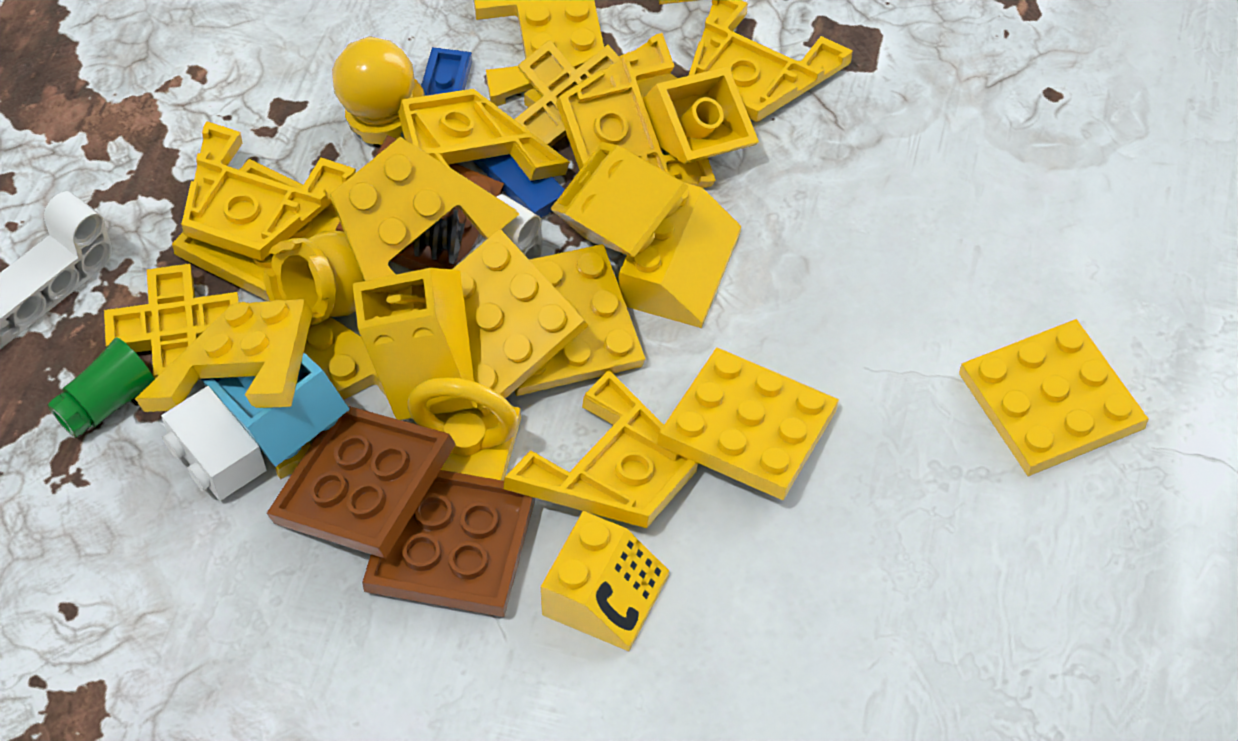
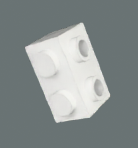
[161,386,266,501]

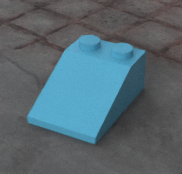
[201,353,350,467]

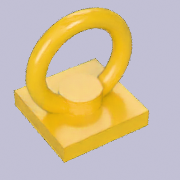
[408,377,521,481]

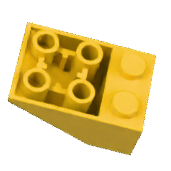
[550,142,689,257]
[353,268,477,420]

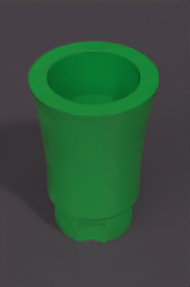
[47,337,155,438]

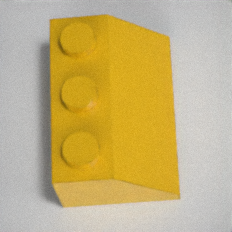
[619,183,741,328]

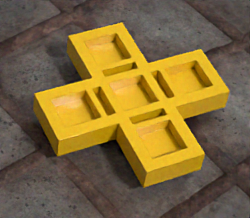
[514,40,621,147]
[104,264,240,380]

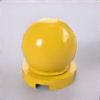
[332,36,425,145]
[264,231,364,327]

